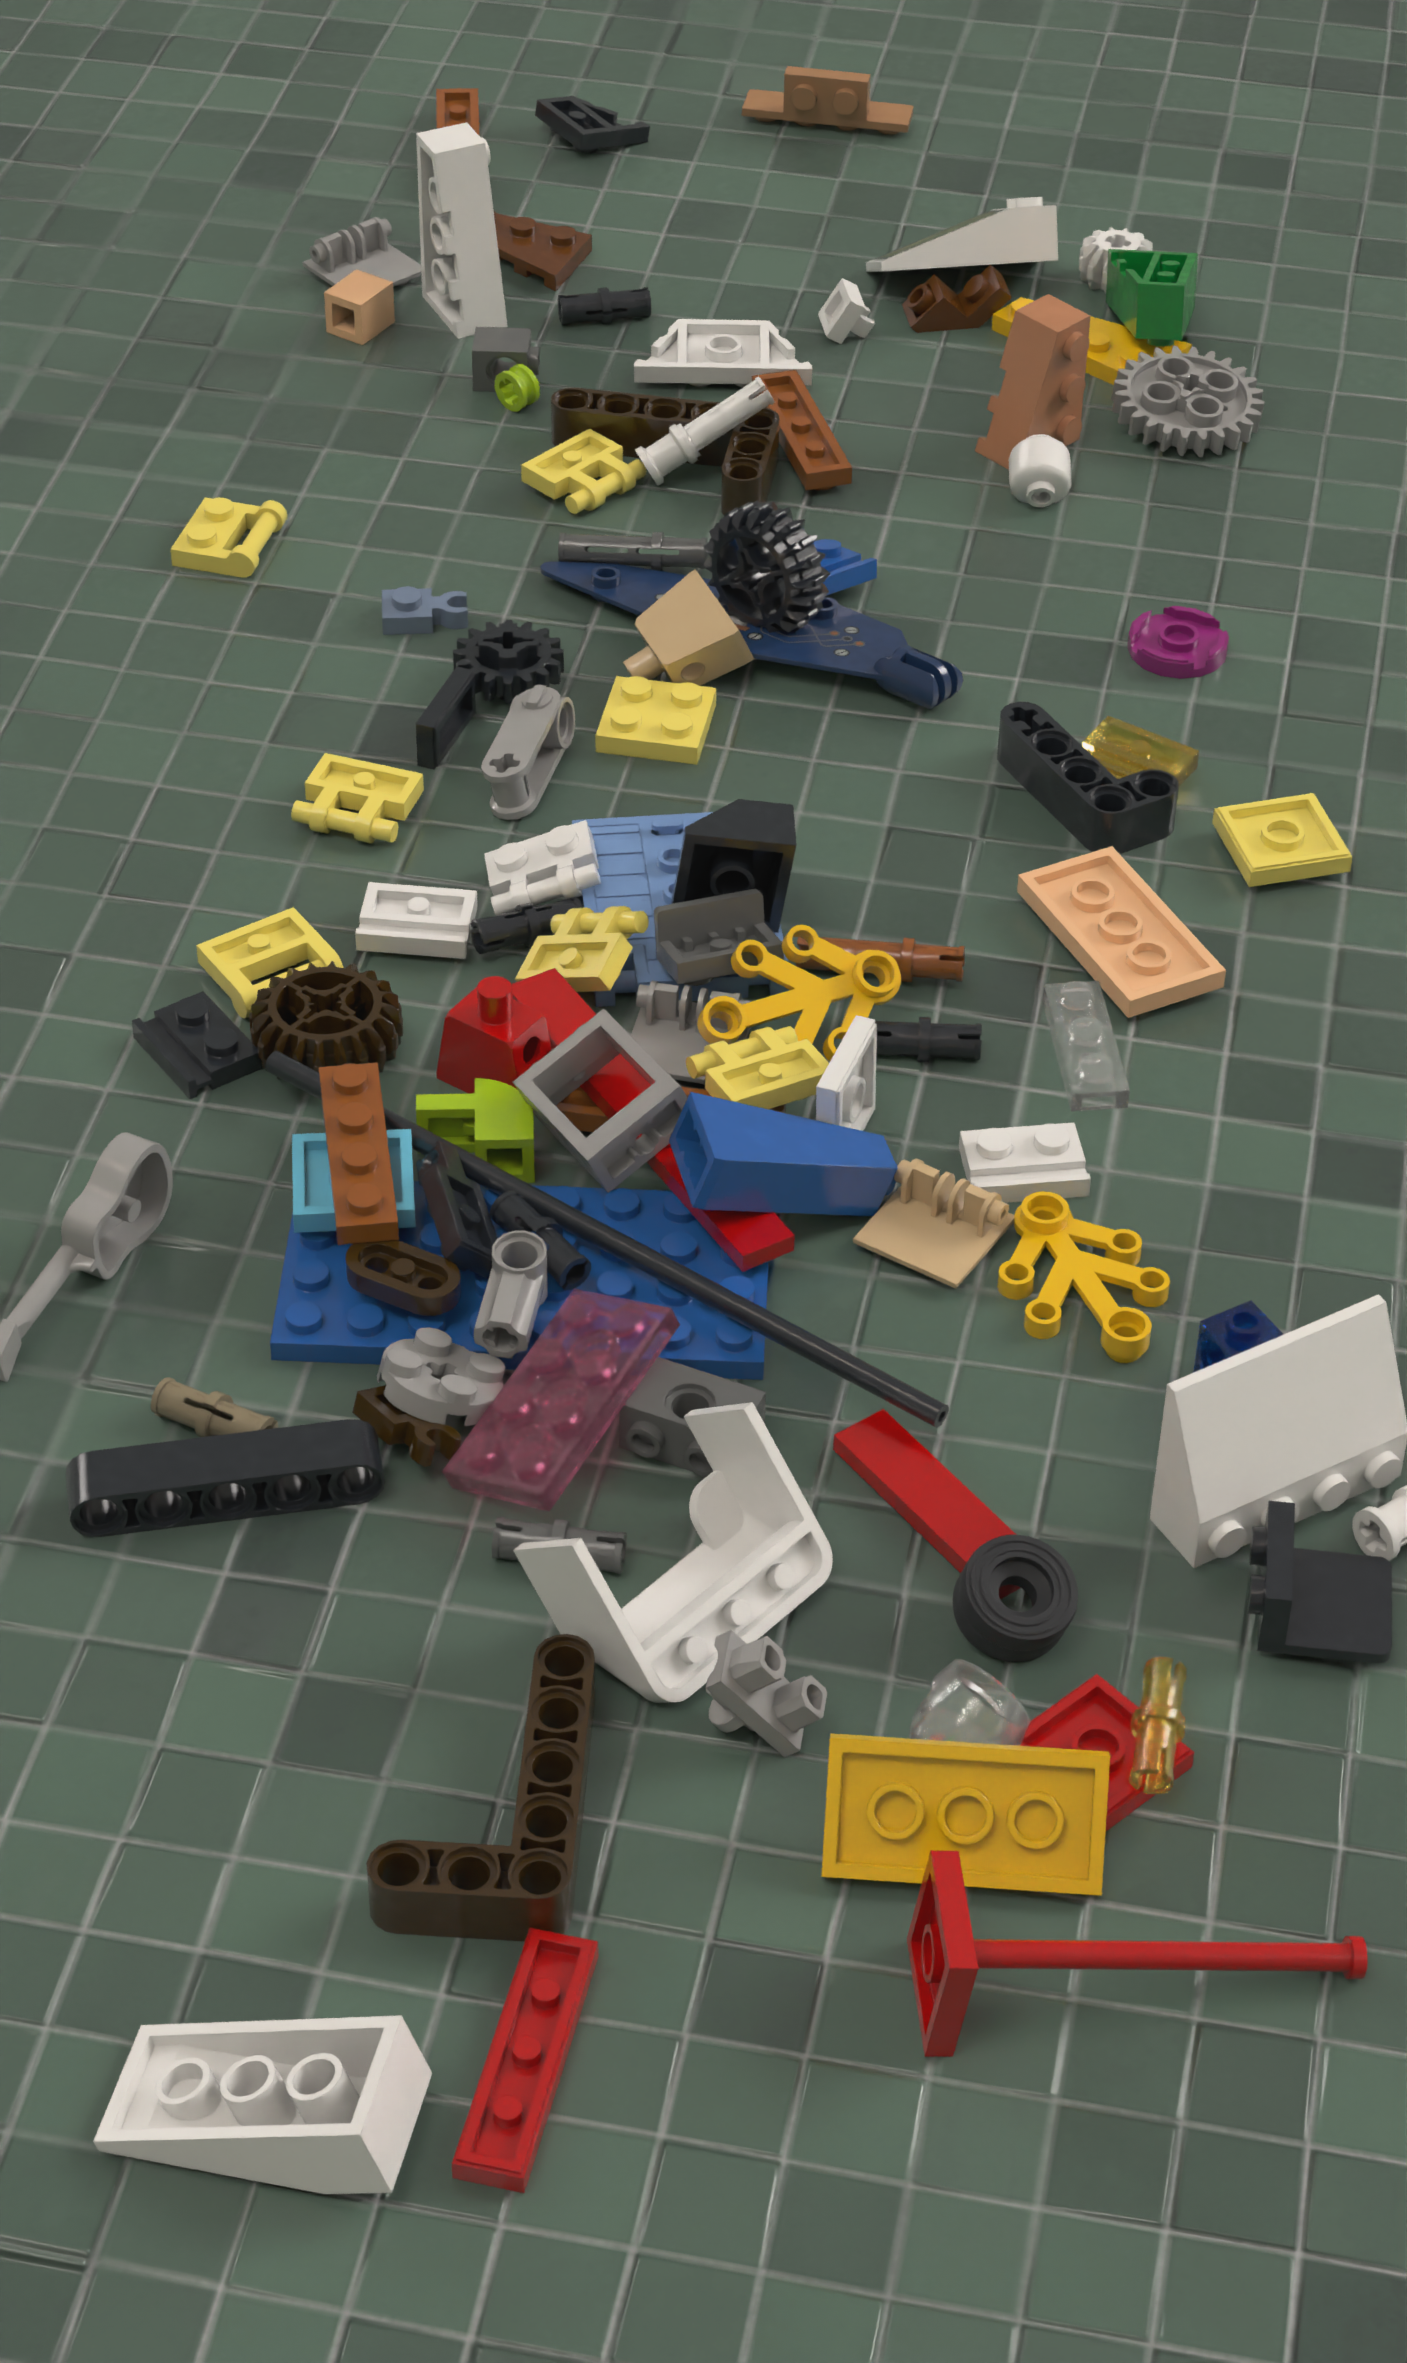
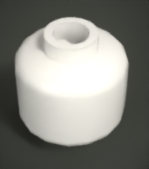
[1009,434,1072,507]

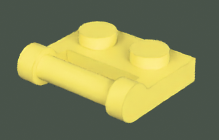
[170,497,287,577]
[196,907,343,1018]

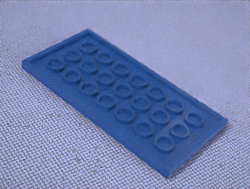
[270,1181,769,1380]

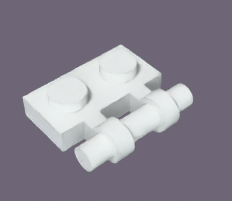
[484,820,601,916]

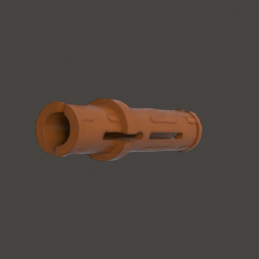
[796,937,965,982]

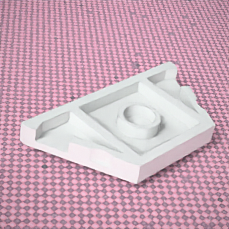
[634,319,812,387]

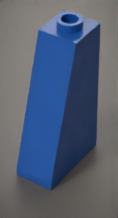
[669,1092,898,1216]

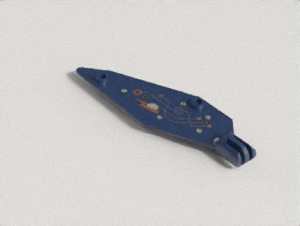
[541,561,963,710]

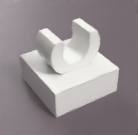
[818,278,875,344]

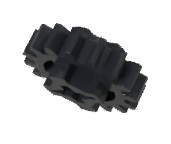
[453,620,564,704]

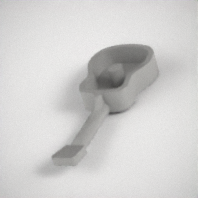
[0,1132,173,1382]

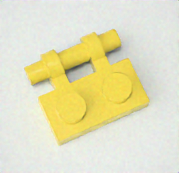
[521,429,646,514]
[291,753,424,843]
[515,906,649,992]
[686,1026,829,1109]

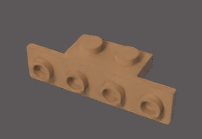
[742,66,914,135]

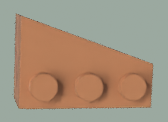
[975,294,1090,470]

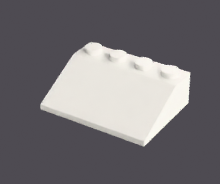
[1150,1294,1407,1568]

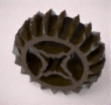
[249,960,404,1080]

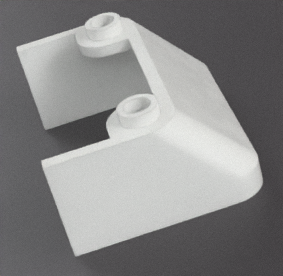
[513,1402,833,1703]

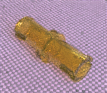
[1129,1657,1187,1795]

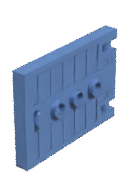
[572,812,789,1007]

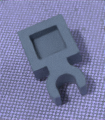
[382,586,468,635]

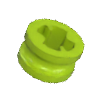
[494,364,540,412]

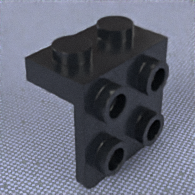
[1247,1501,1392,1663]

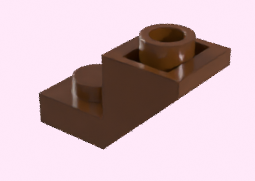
[902,265,1012,333]

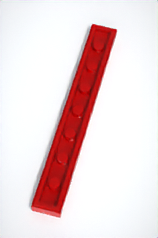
[512,968,795,1272]

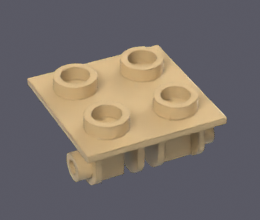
[853,1158,1014,1289]

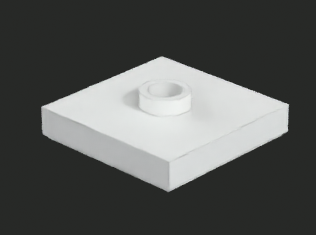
[816,1015,877,1131]

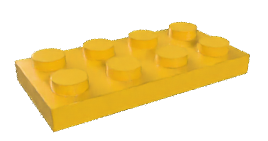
[821,1733,1110,1896]

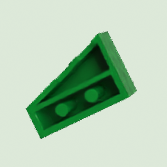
[1106,249,1198,346]

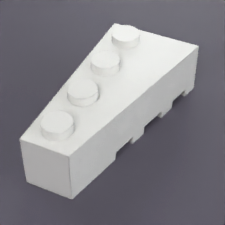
[416,122,508,339]

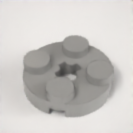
[377,1327,505,1426]

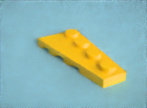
[992,297,1192,385]

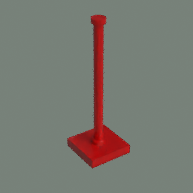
[907,1850,1368,2057]

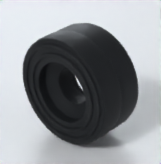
[953,1535,1078,1662]

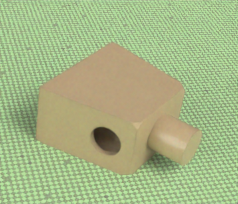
[623,569,754,686]

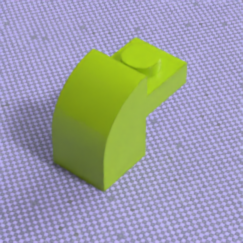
[416,1078,535,1183]

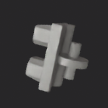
[706,1630,827,1757]

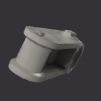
[481,685,575,820]

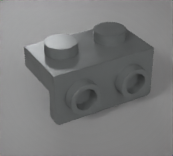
[654,889,784,986]

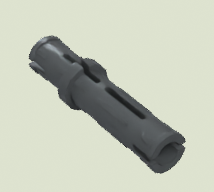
[558,532,708,571]

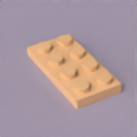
[1017,846,1226,1018]

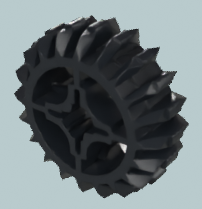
[703,501,830,633]

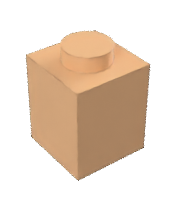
[324,269,395,345]

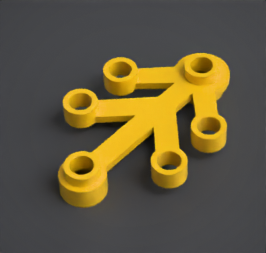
[697,925,901,1061]
[997,1191,1170,1363]

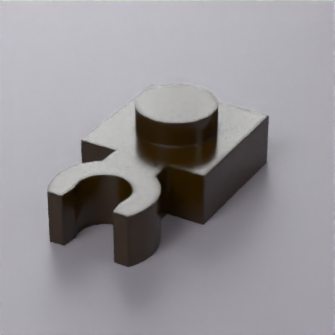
[352,1385,462,1467]

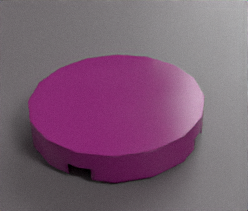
[1127,606,1229,679]

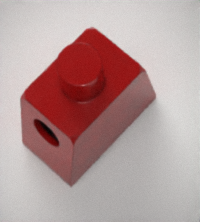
[436,976,552,1094]

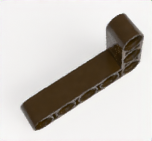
[551,388,780,515]
[366,1634,595,1942]

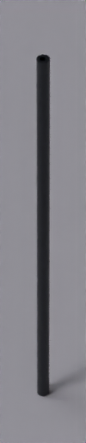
[265,1051,949,1428]

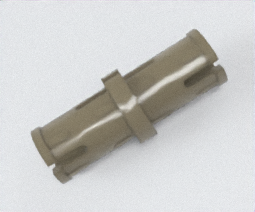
[151,1377,278,1437]

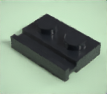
[132,991,262,1099]

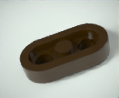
[345,1240,461,1316]

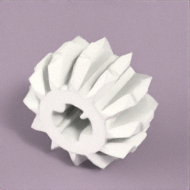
[1079,227,1153,294]

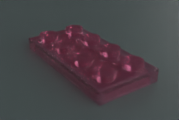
[442,1289,680,1512]

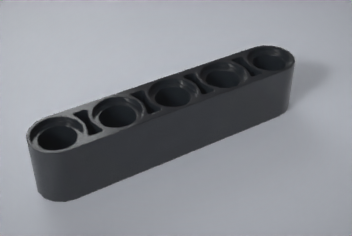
[65,1419,385,1537]

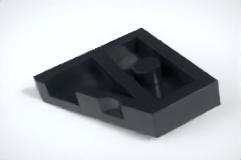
[535,96,650,153]

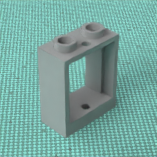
[513,1009,687,1193]

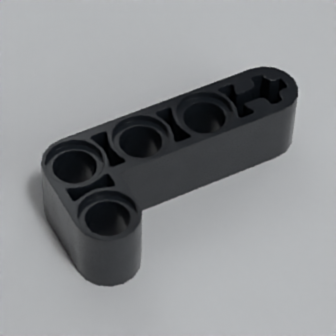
[997,702,1179,854]

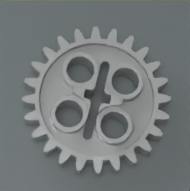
[1111,346,1265,457]

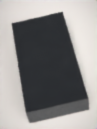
[416,667,476,770]

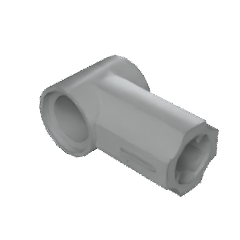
[474,1231,548,1359]

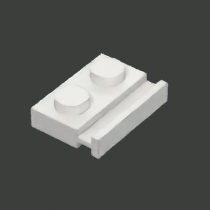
[355,882,477,959]
[959,1123,1091,1203]

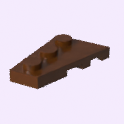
[494,211,592,291]

